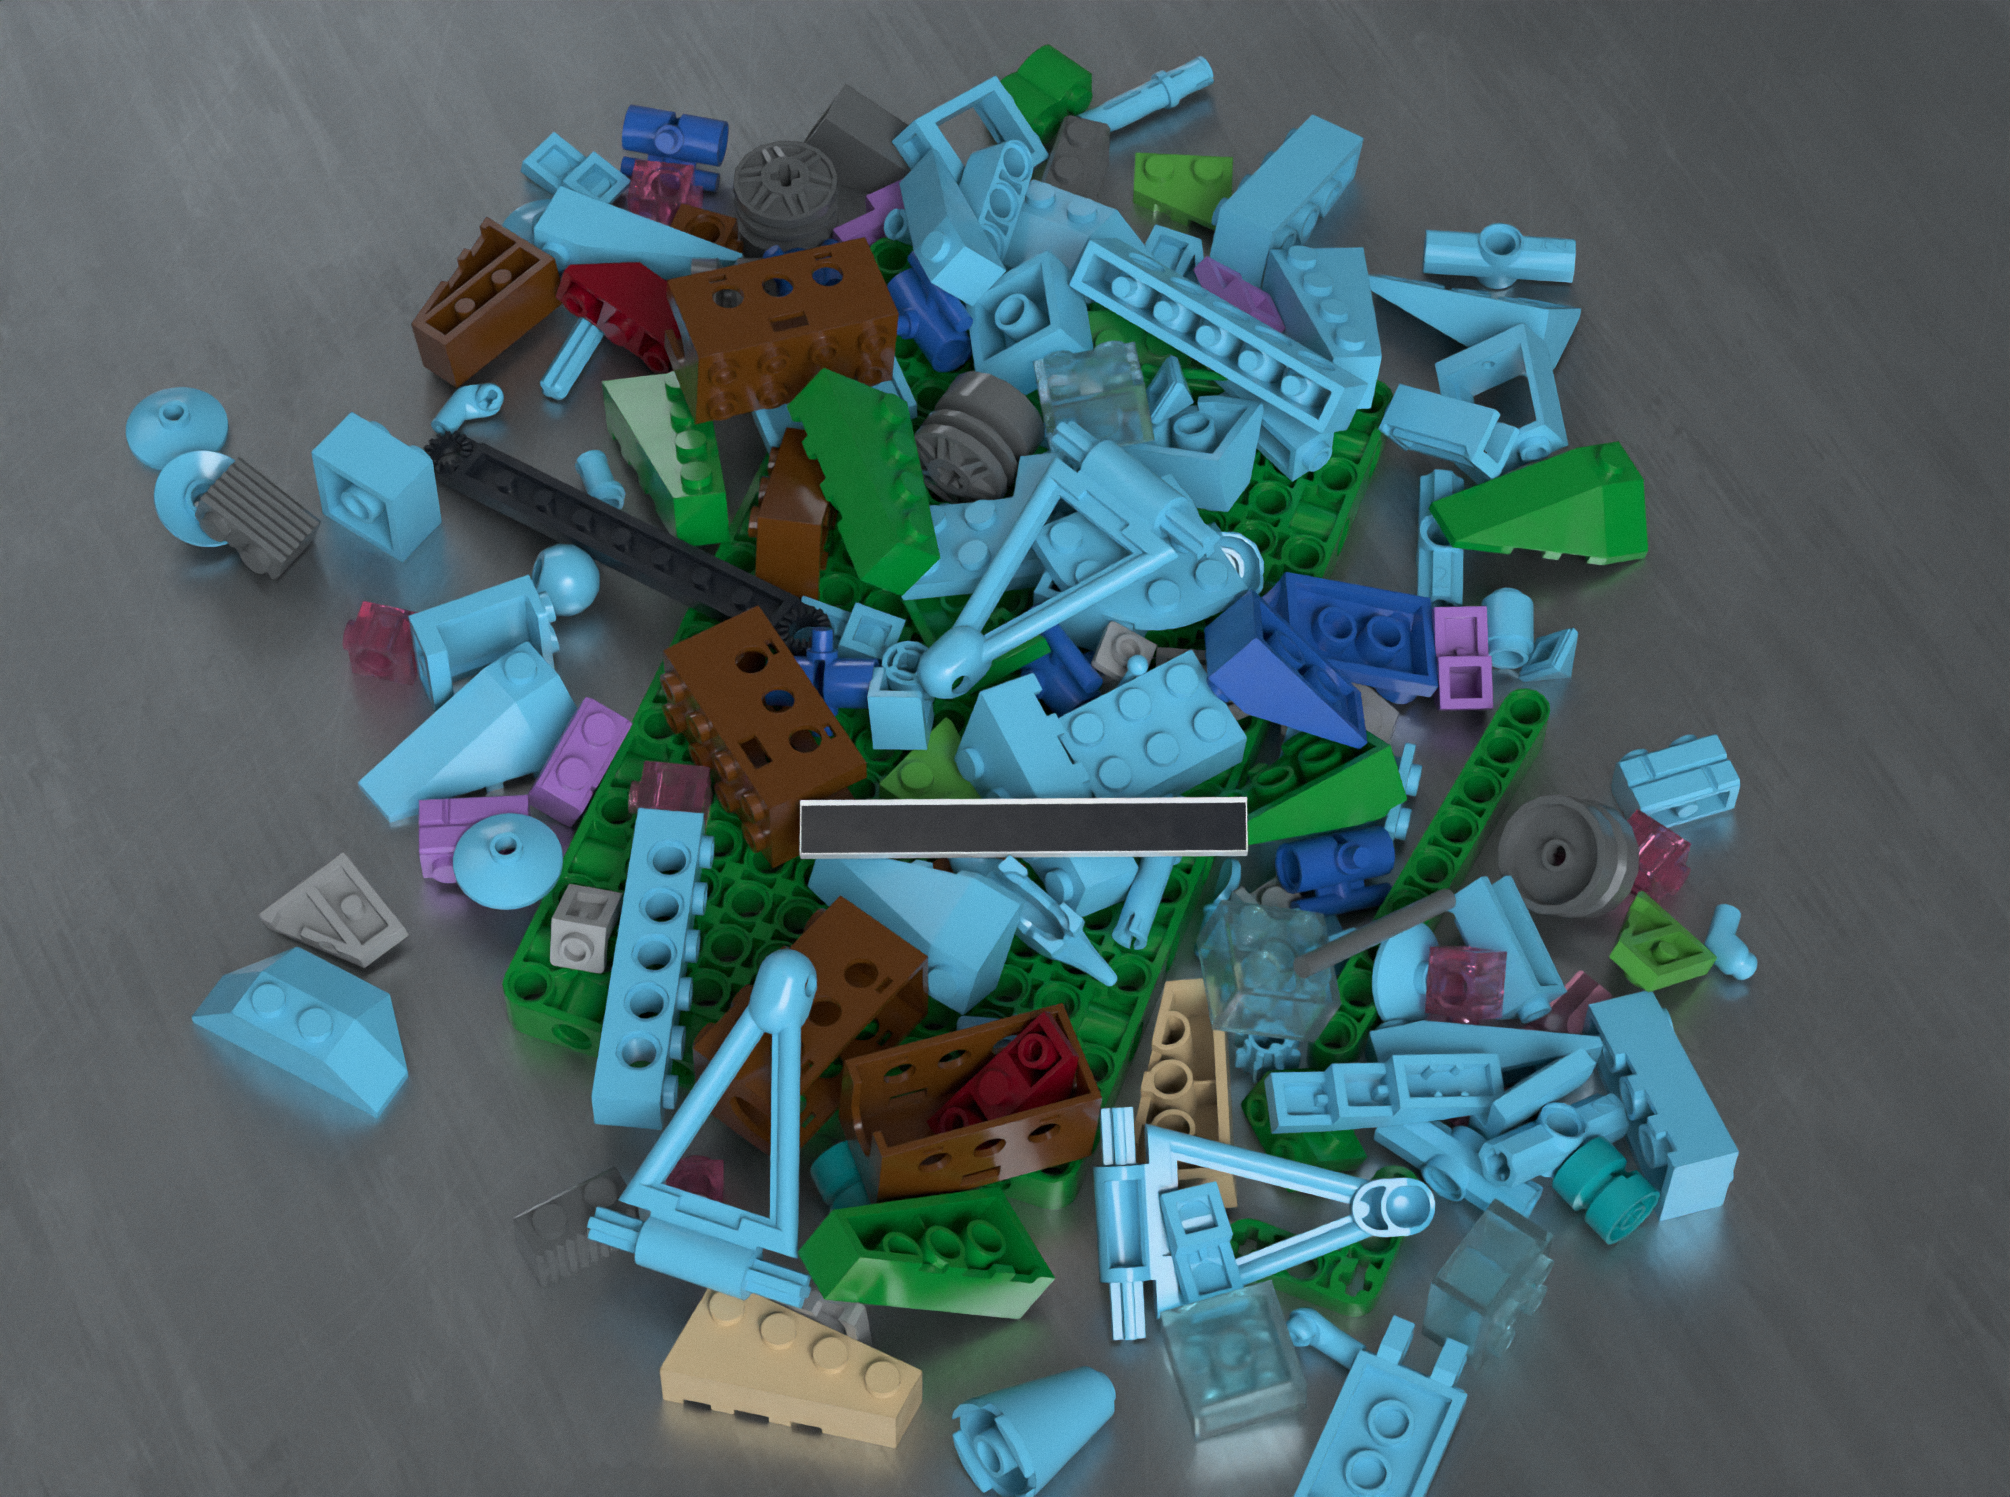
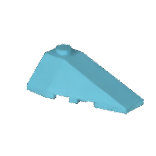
[808,858,1026,1015]

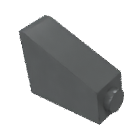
[803,84,911,194]

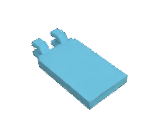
[1294,1315,1469,1497]

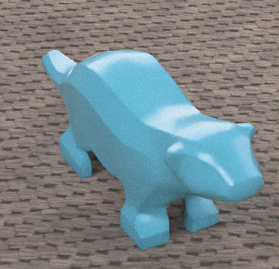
[948,855,1118,986]

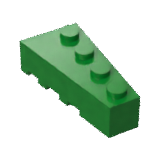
[787,368,941,596]
[602,371,730,546]
[797,1186,1055,1319]

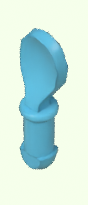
[1194,858,1241,962]

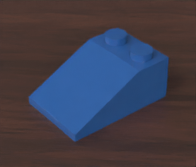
[1204,589,1368,749]

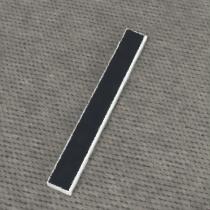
[800,797,1248,859]

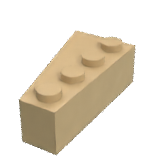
[1134,977,1237,1208]
[659,1288,922,1448]

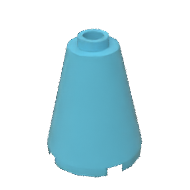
[952,1366,1116,1497]

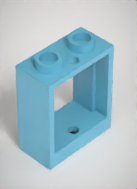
[892,75,1050,186]
[1435,323,1568,485]

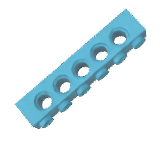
[1069,238,1369,434]
[591,808,715,1130]

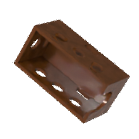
[664,237,899,424]
[660,605,867,868]
[693,895,928,1157]
[838,1003,1102,1204]

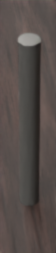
[1293,888,1456,979]

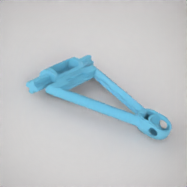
[917,420,1220,699]
[587,949,817,1309]
[1093,1107,1435,1340]

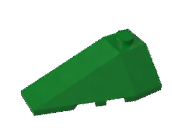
[1429,441,1648,565]
[1217,730,1407,845]

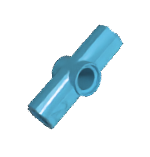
[1422,223,1576,289]
[1415,469,1464,609]
[1478,1093,1630,1188]
[1374,1120,1543,1231]

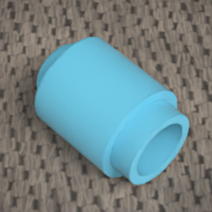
[1481,588,1534,669]

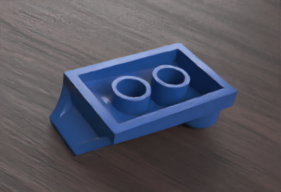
[1261,572,1439,704]

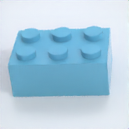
[1058,649,1247,798]

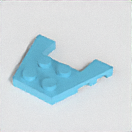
[901,452,1071,600]

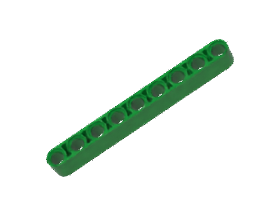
[1306,688,1550,1072]

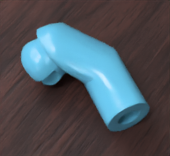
[431,383,504,436]
[1704,904,1758,980]
[1283,1307,1367,1370]

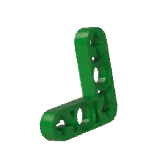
[1230,1165,1418,1317]

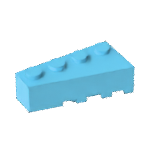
[1210,114,1364,290]
[1262,245,1382,409]
[954,673,1139,917]
[1582,991,1739,1222]

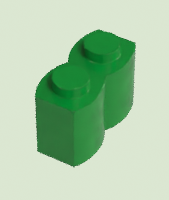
[1000,44,1093,144]

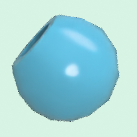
[531,544,600,617]

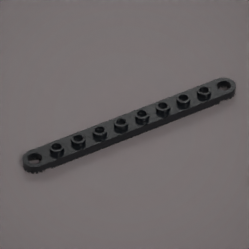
[424,431,834,656]

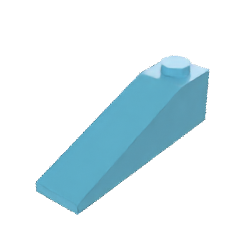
[899,148,1006,307]
[534,186,743,281]
[1364,1020,1603,1088]

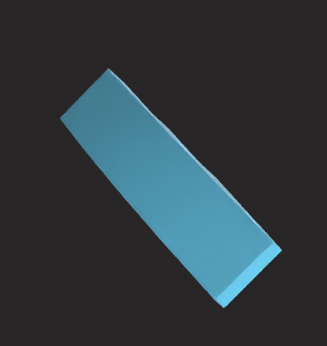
[1264,1053,1505,1134]

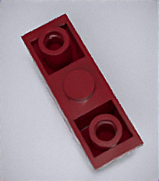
[556,262,682,374]
[926,1011,1079,1150]

